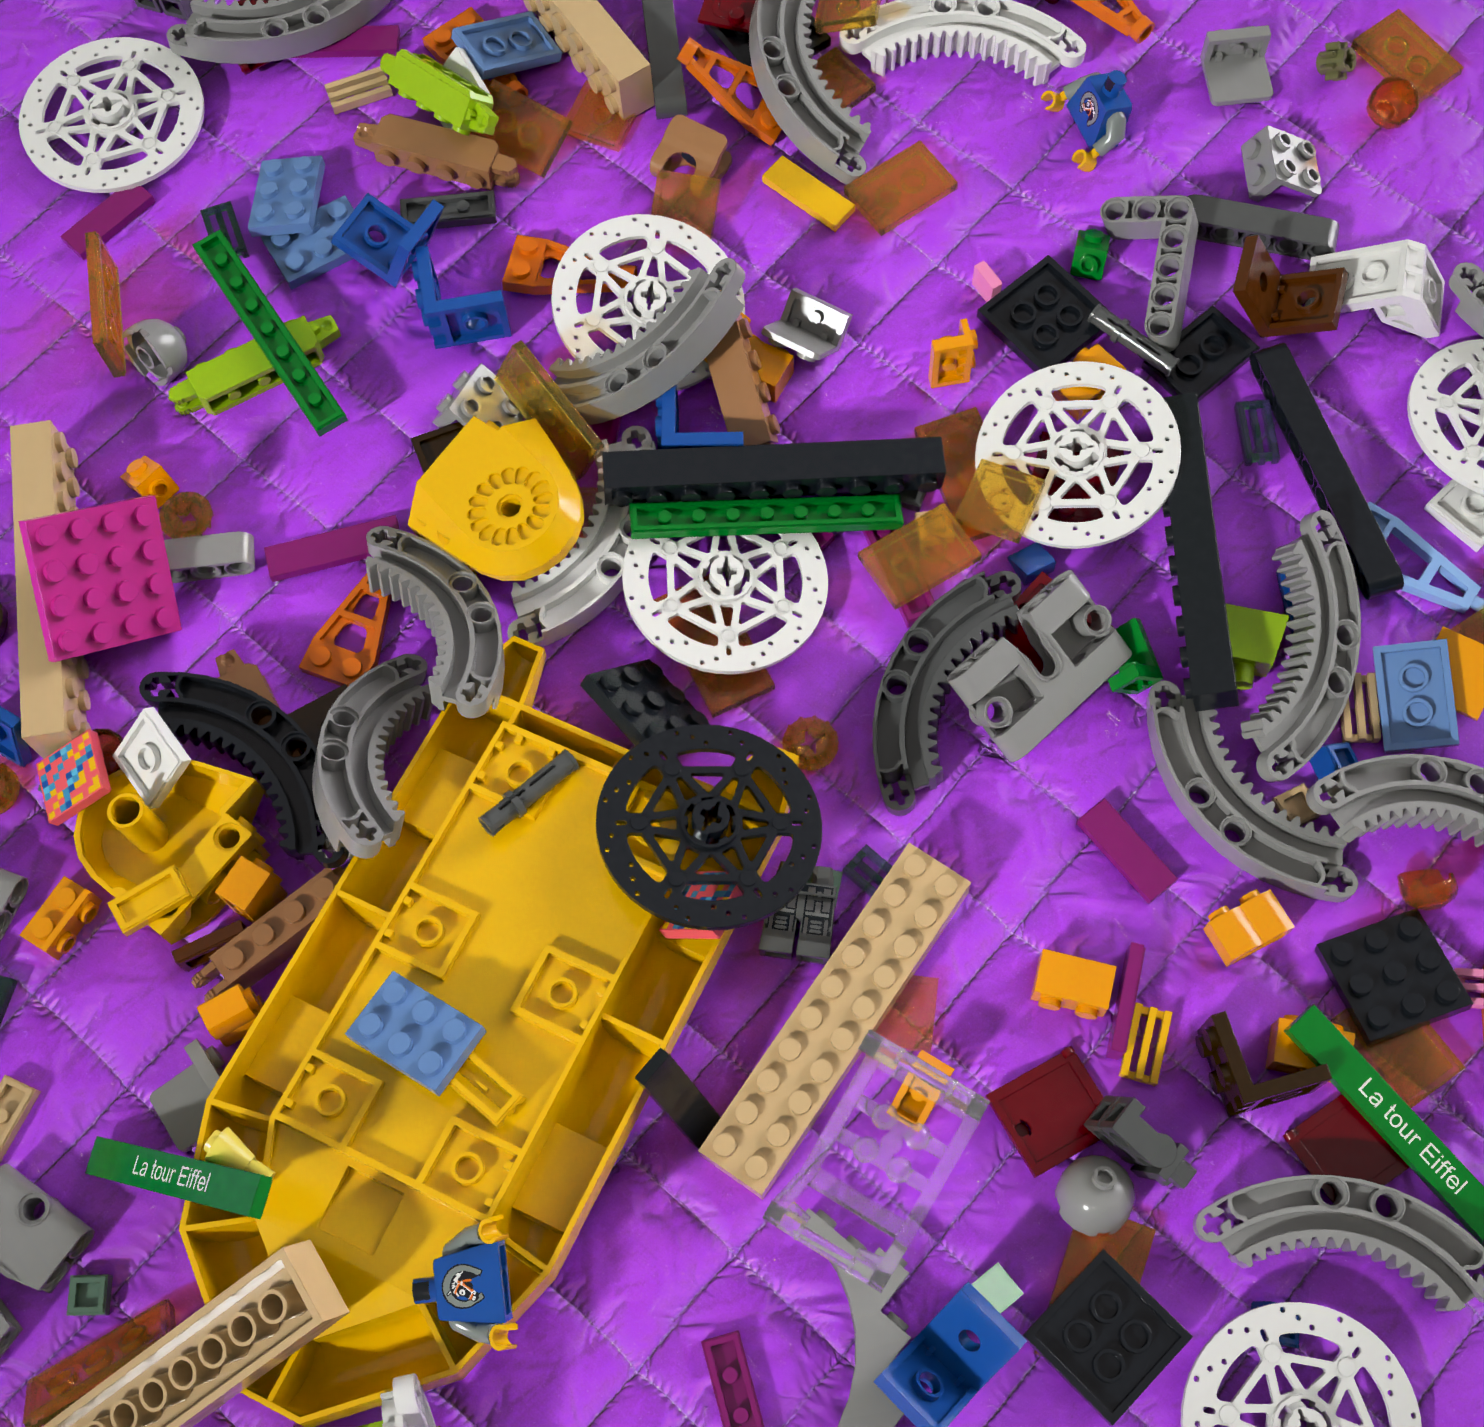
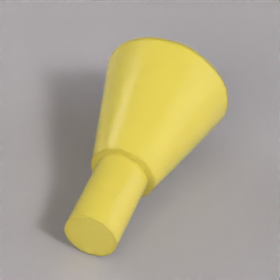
[203,1127,276,1178]

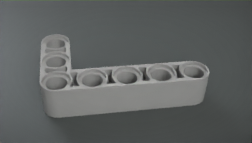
[1100,195,1199,352]
[164,531,255,583]

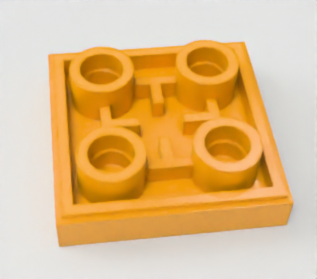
[1436,626,1484,721]

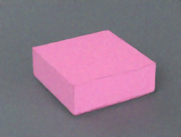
[972,261,1002,303]

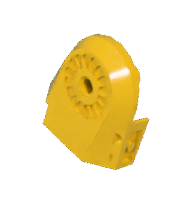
[408,416,584,581]
[73,760,270,945]

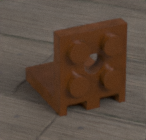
[1233,235,1349,337]

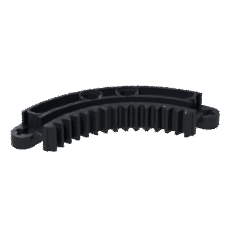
[139,672,349,869]

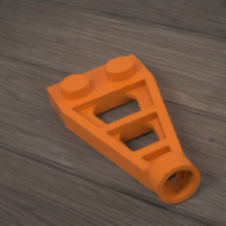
[1070,0,1155,44]
[422,7,528,109]
[676,37,782,146]
[502,235,637,295]
[299,573,392,687]

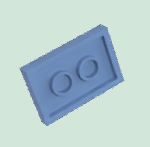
[451,11,562,80]
[248,155,326,237]
[261,195,374,290]
[1372,639,1460,753]
[345,971,487,1096]

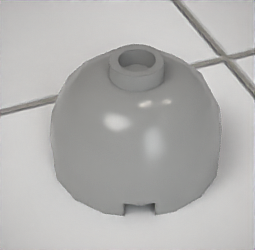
[122,319,187,386]
[1055,1155,1135,1236]

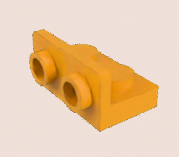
[928,318,978,388]
[20,876,102,960]

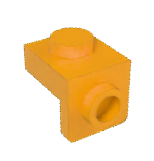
[120,455,179,509]

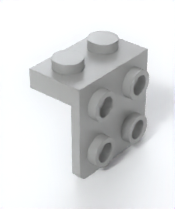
[1200,25,1273,106]
[1241,125,1322,202]
[761,288,853,362]
[432,363,529,428]
[150,1038,225,1152]

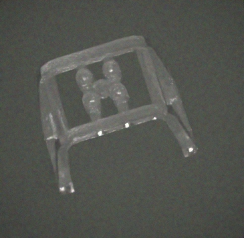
[762,1029,991,1293]

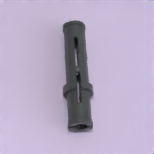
[1087,303,1180,377]
[478,749,579,837]

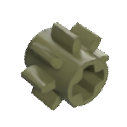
[1316,41,1356,81]

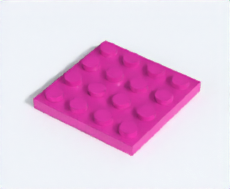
[18,495,182,662]

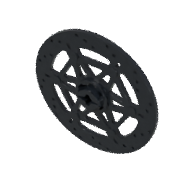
[596,724,822,930]

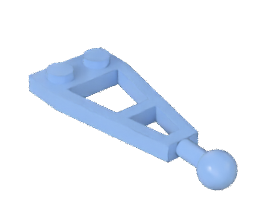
[1367,501,1484,615]

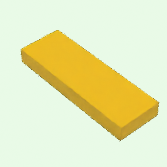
[762,155,855,232]

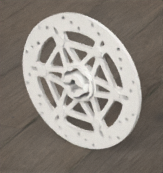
[19,37,205,193]
[551,214,745,391]
[1407,339,1484,495]
[975,361,1181,549]
[622,498,828,674]
[1180,1302,1422,1427]

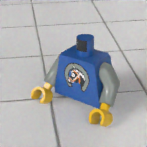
[1041,70,1132,172]
[412,1214,518,1351]

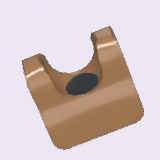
[650,115,732,200]

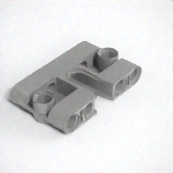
[947,570,1132,762]
[0,1164,95,1358]

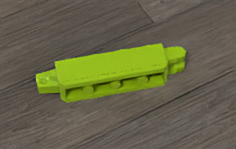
[380,49,499,136]
[168,315,341,416]

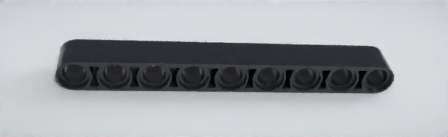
[1250,343,1404,600]

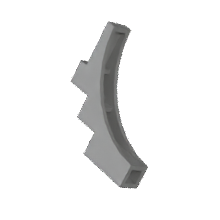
[799,1208,911,1427]

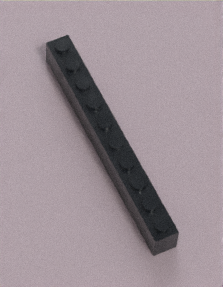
[1156,392,1239,712]
[602,437,946,507]

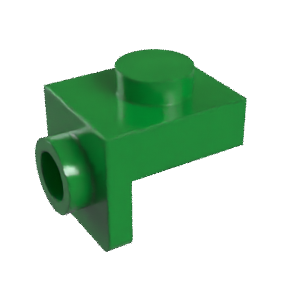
[1070,229,1110,280]

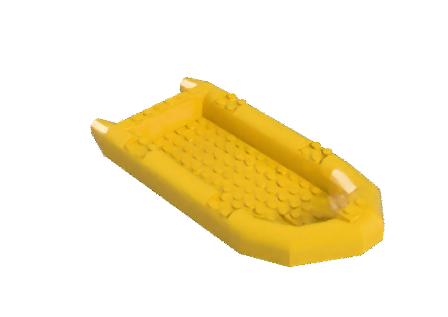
[179,636,799,1427]

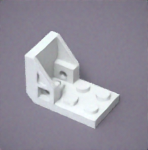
[1305,239,1445,338]

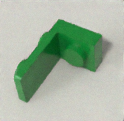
[1108,618,1164,695]

